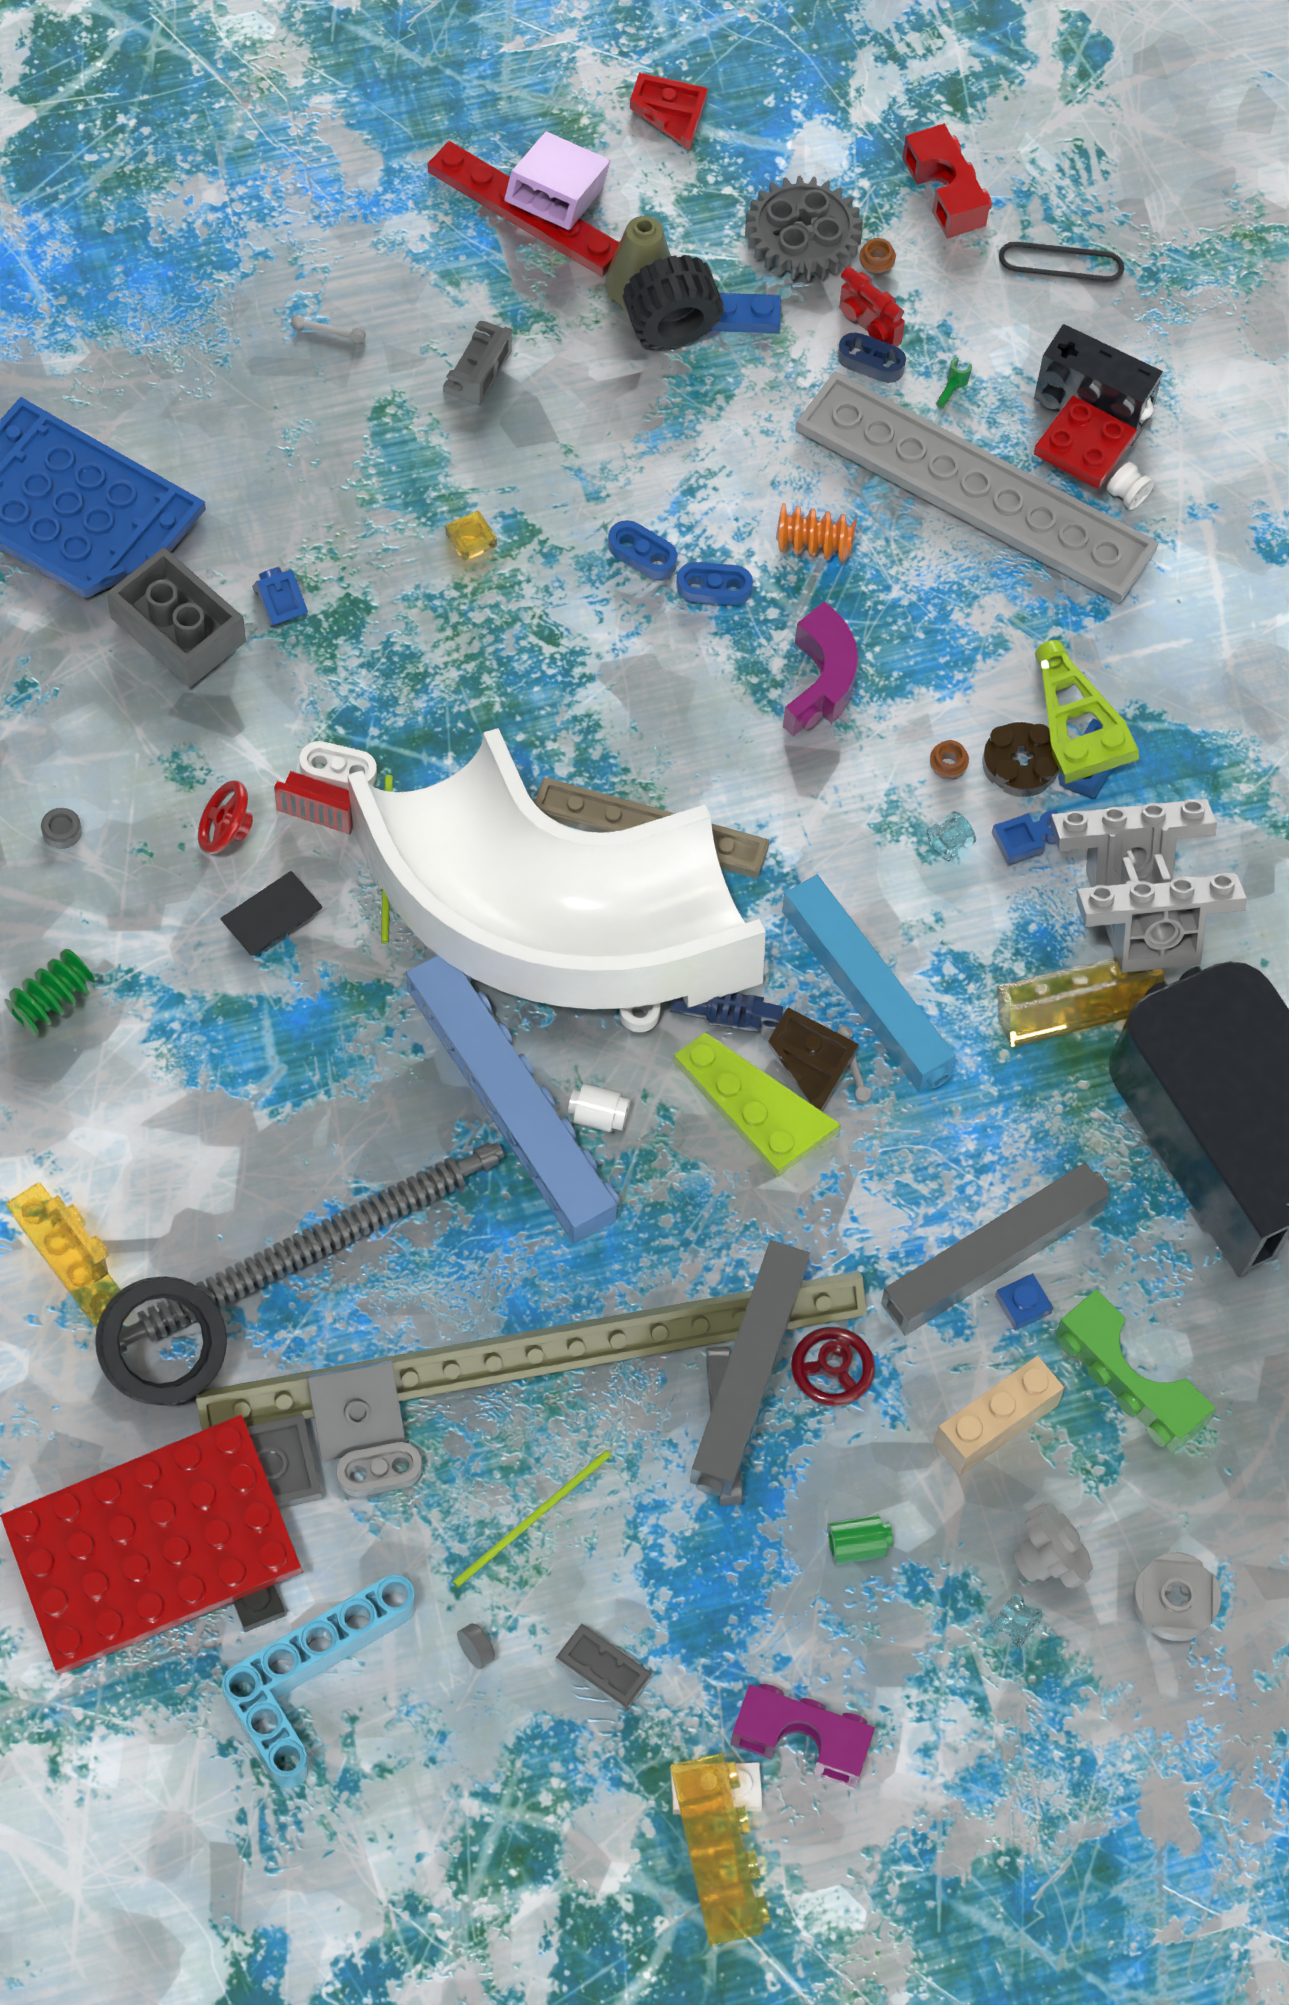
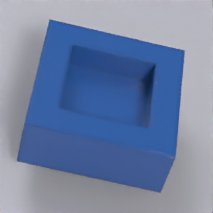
[995,1273,1053,1331]

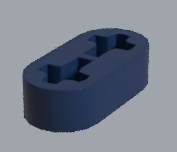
[837,332,906,383]

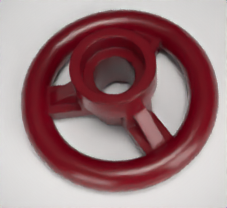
[791,1327,875,1406]

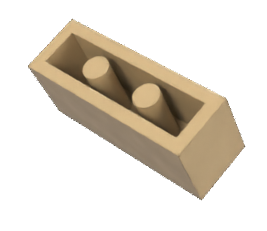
[934,1355,1065,1476]

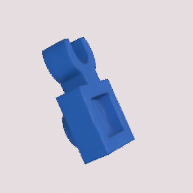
[991,810,1058,865]

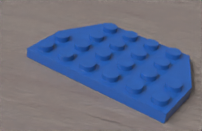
[0,397,206,598]

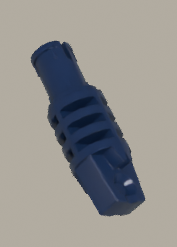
[670,992,783,1032]

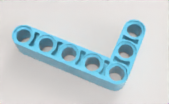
[222,1574,415,1789]

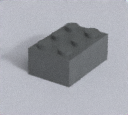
[107,547,246,688]

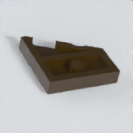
[768,1007,859,1112]

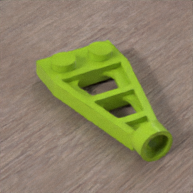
[1035,640,1139,784]

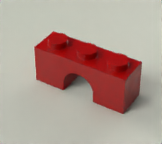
[902,123,992,239]

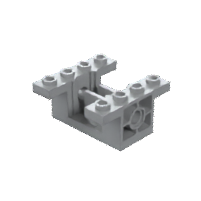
[1050,799,1247,973]

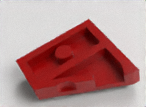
[630,72,708,149]

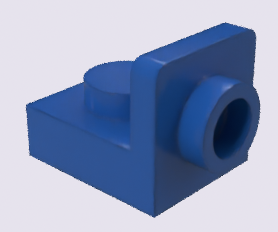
[252,567,308,627]

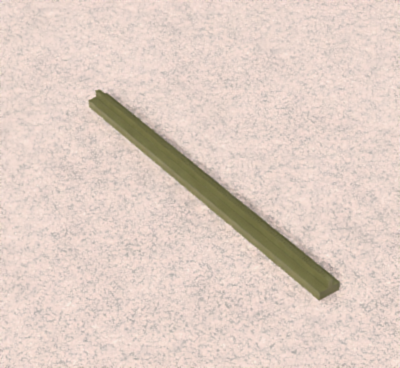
[196,1271,867,1430]

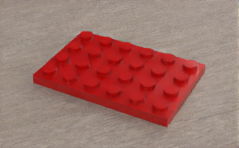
[0,1414,304,1675]

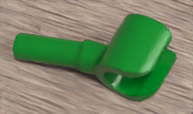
[936,358,972,408]

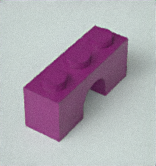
[730,1684,875,1789]

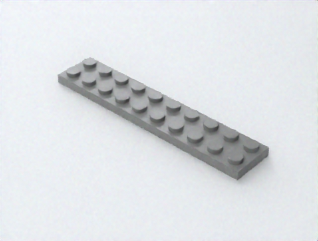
[795,371,1158,604]

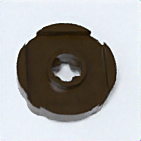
[982,722,1059,797]

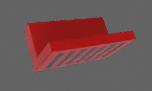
[274,771,353,835]

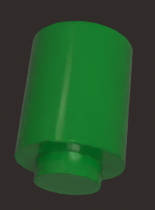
[827,1514,894,1565]

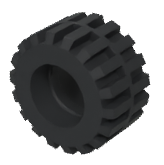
[623,255,724,349]

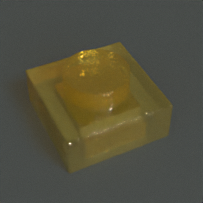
[445,510,497,561]

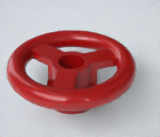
[198,780,253,854]

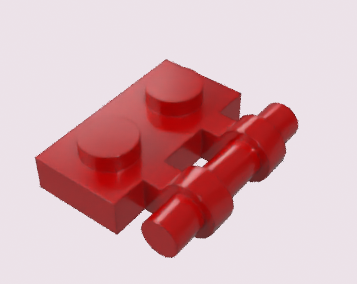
[839,266,905,347]

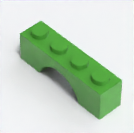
[1055,1289,1216,1454]

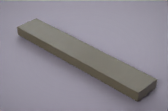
[534,777,770,879]

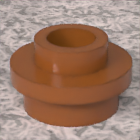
[859,238,896,273]
[930,740,969,778]

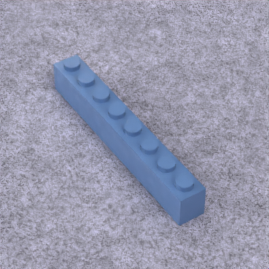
[406,955,619,1244]

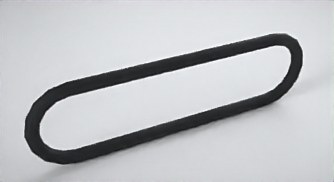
[999,241,1124,281]

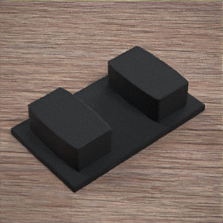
[220,871,322,956]

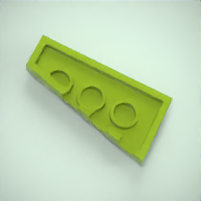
[673,1032,841,1178]

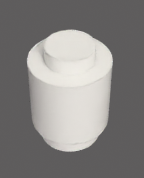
[568,1084,630,1132]

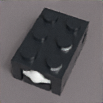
[1034,324,1163,446]

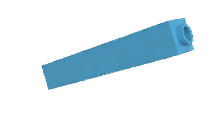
[782,874,956,1092]

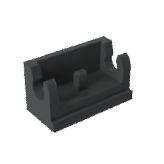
[443,321,512,406]

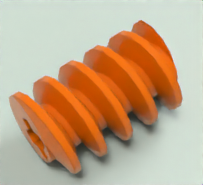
[776,503,857,563]

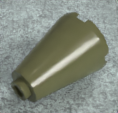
[605,216,671,313]

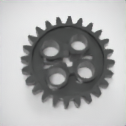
[745,176,863,281]

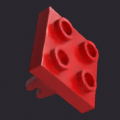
[1034,395,1137,489]

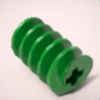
[4,949,95,1036]

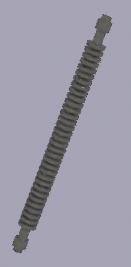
[119,1142,504,1354]

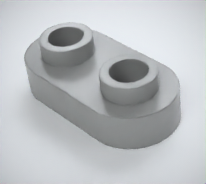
[336,1442,422,1497]

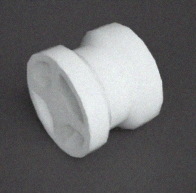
[1107,462,1155,510]

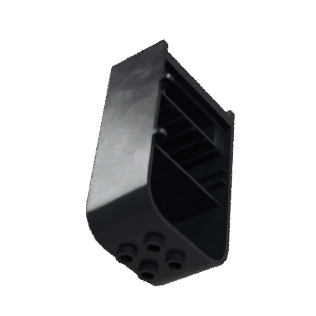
[1109,961,1289,1277]

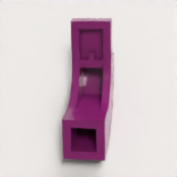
[783,601,858,737]

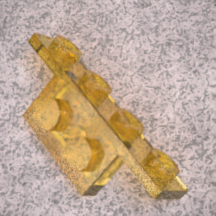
[6,1183,121,1330]

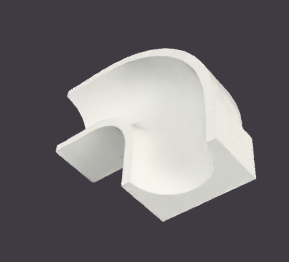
[347,728,766,1009]

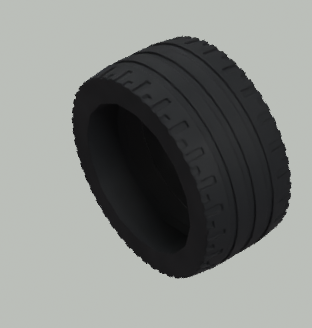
[95,1276,227,1405]

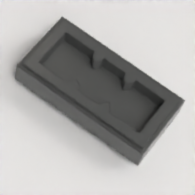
[555,1623,652,1712]

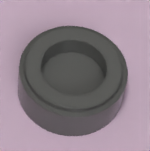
[41,808,82,849]
[457,1623,495,1669]

